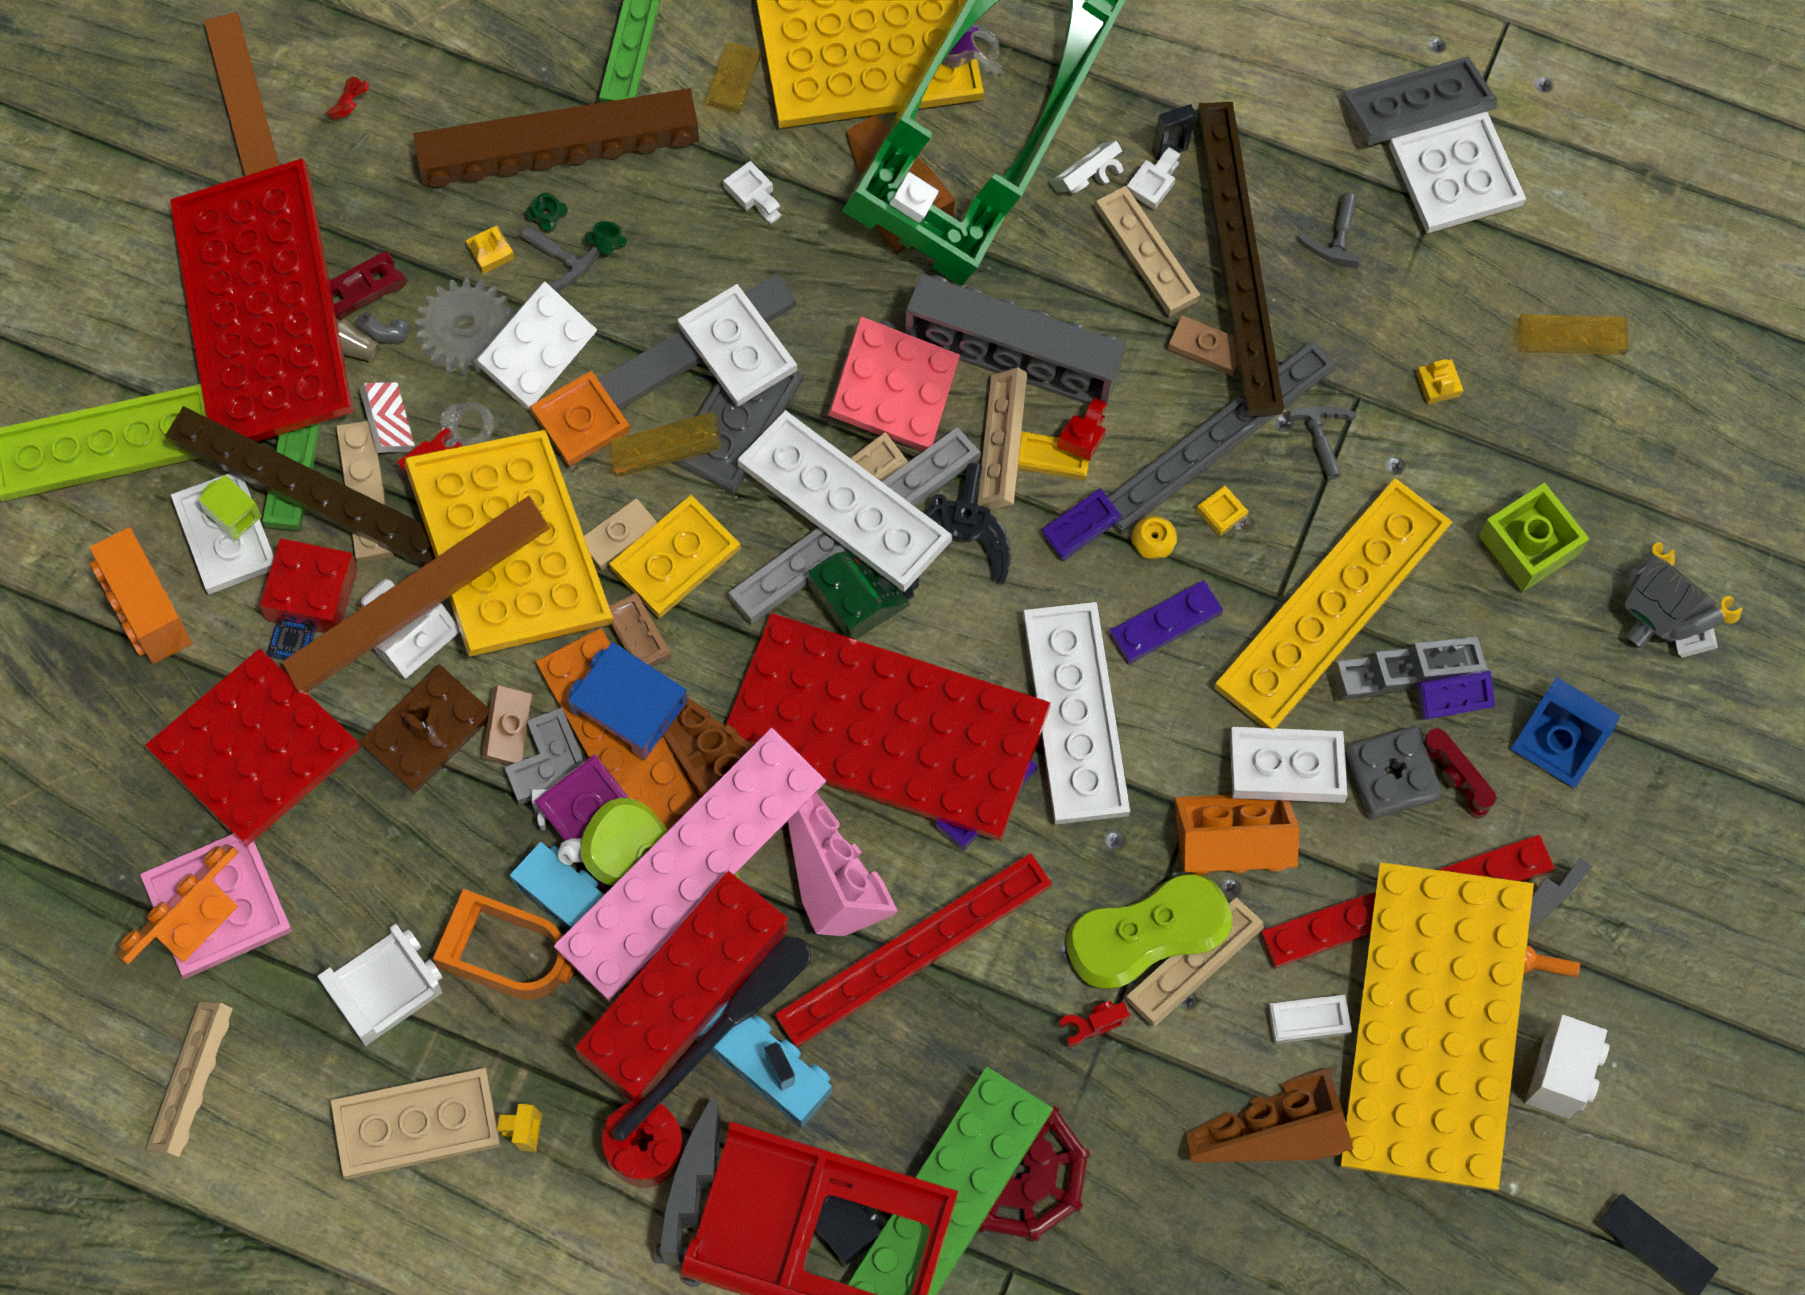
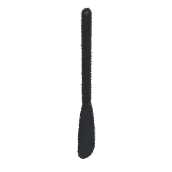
[613,937,811,1141]

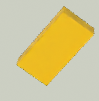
[1017,431,1089,481]

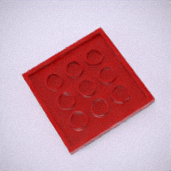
[145,648,361,847]

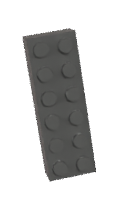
[905,273,1126,410]

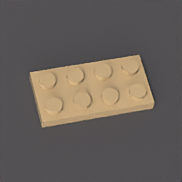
[331,1068,501,1180]

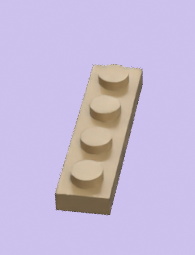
[1095,186,1200,317]
[977,368,1027,510]
[337,421,394,563]
[1127,897,1264,1027]
[146,1002,233,1157]

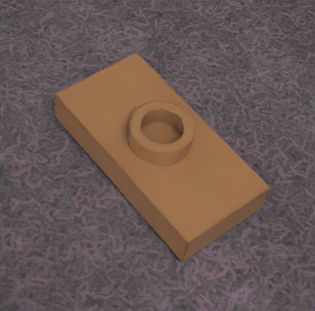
[1167,315,1238,376]
[609,592,671,667]
[482,685,532,765]

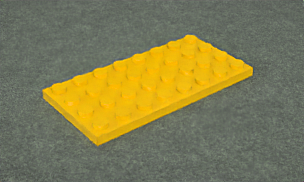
[1341,862,1534,1191]

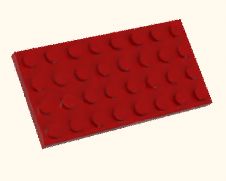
[170,158,354,442]
[726,613,1051,842]

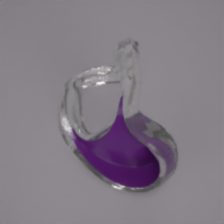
[938,24,1004,77]

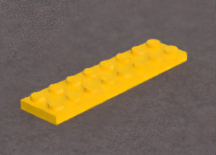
[1214,478,1452,730]

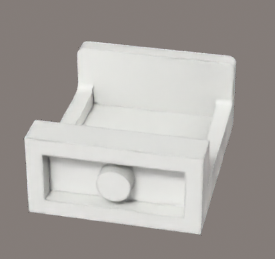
[317,924,443,1046]

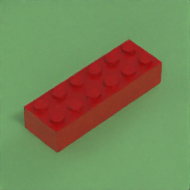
[575,870,789,1105]

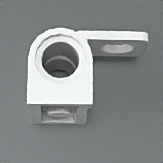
[361,579,460,679]

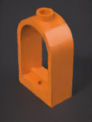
[433,889,575,1000]

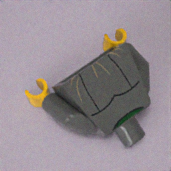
[1624,542,1743,648]

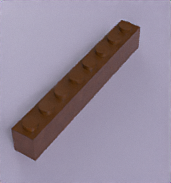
[413,88,699,187]

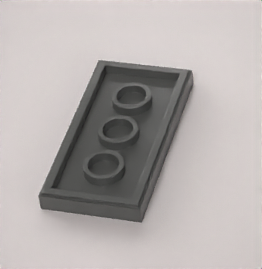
[1341,56,1497,146]
[671,371,804,495]

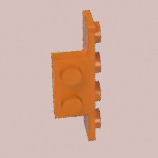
[115,844,239,964]

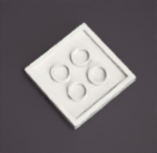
[1389,112,1526,234]

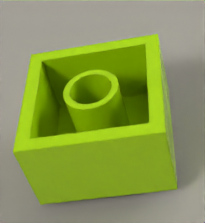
[1479,482,1590,592]

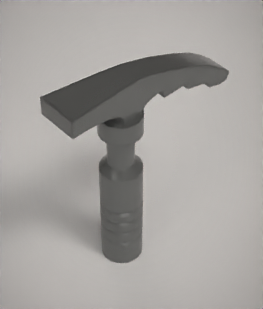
[1297,193,1360,269]
[520,225,600,292]
[1287,406,1357,480]

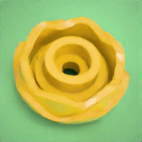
[1131,515,1177,559]

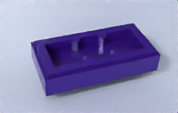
[1042,488,1123,561]
[1416,670,1495,720]

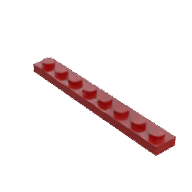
[1260,834,1555,969]
[775,853,1052,1049]

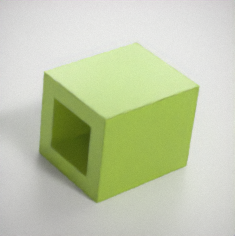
[198,474,262,541]

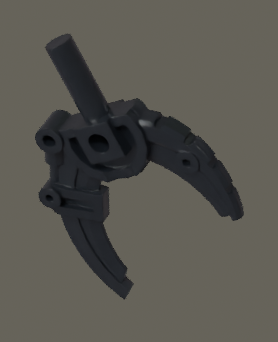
[903,463,1011,601]

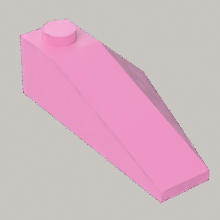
[788,792,898,936]

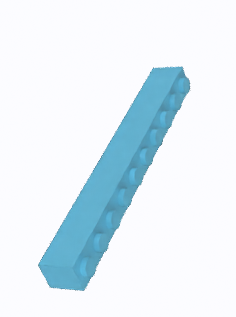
[510,842,832,1129]

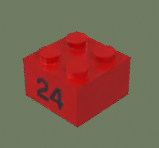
[260,538,358,633]

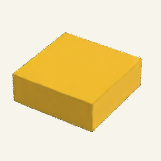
[1196,486,1249,537]

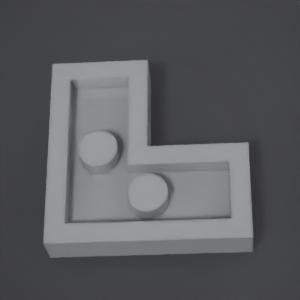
[505,707,584,805]

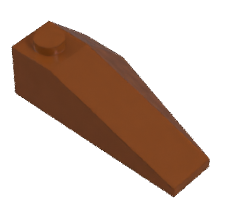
[846,115,955,254]
[663,697,756,800]
[1186,1068,1354,1163]

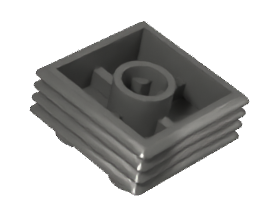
[1345,726,1442,820]

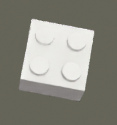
[1525,1014,1610,1119]

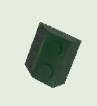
[807,550,909,640]

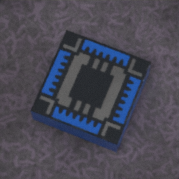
[268,619,315,660]

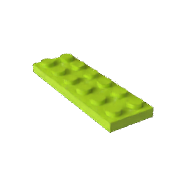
[0,384,206,501]

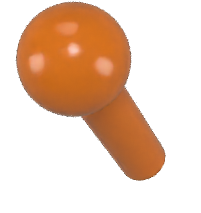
[1524,945,1581,978]

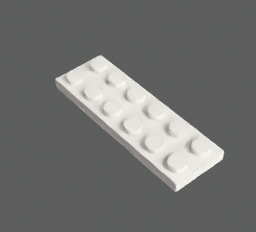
[737,410,952,592]
[1023,602,1130,825]

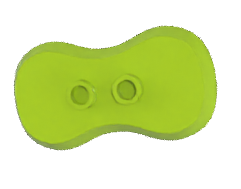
[580,798,740,886]
[1066,873,1233,989]

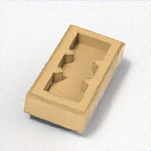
[850,432,908,482]
[584,498,657,571]

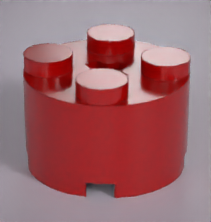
[602,1102,683,1188]

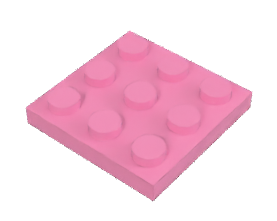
[140,835,293,979]

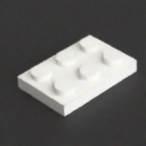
[474,281,597,410]
[677,284,797,407]
[171,473,274,595]
[1230,727,1347,803]

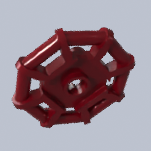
[978,1105,1091,1242]

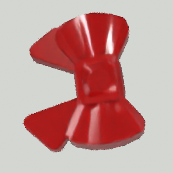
[325,76,369,119]

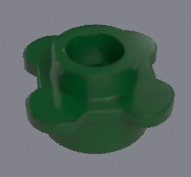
[525,193,568,231]
[584,221,627,255]

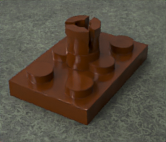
[359,664,489,795]

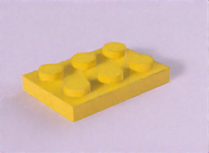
[609,495,741,619]

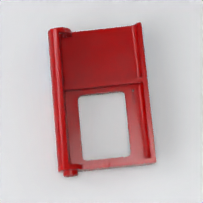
[681,1121,958,1295]

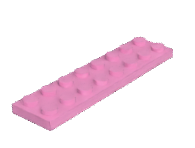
[554,728,826,1001]

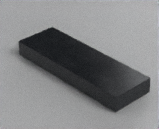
[1597,1193,1719,1295]

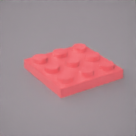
[828,316,960,452]

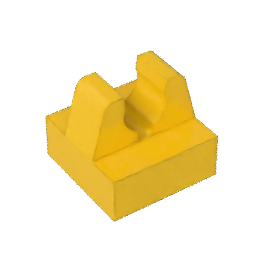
[466,225,515,274]
[1416,359,1464,405]
[497,1104,543,1152]

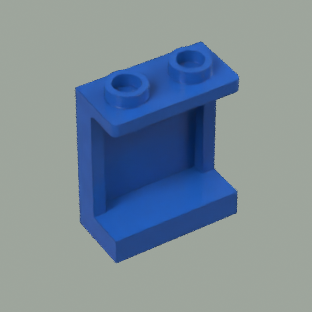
[568,642,688,760]

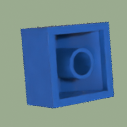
[1511,677,1621,788]

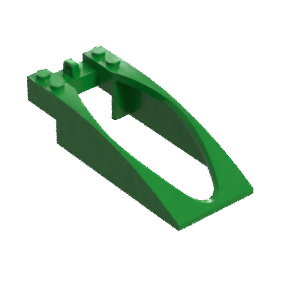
[842,0,1126,286]

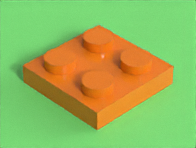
[530,370,631,467]

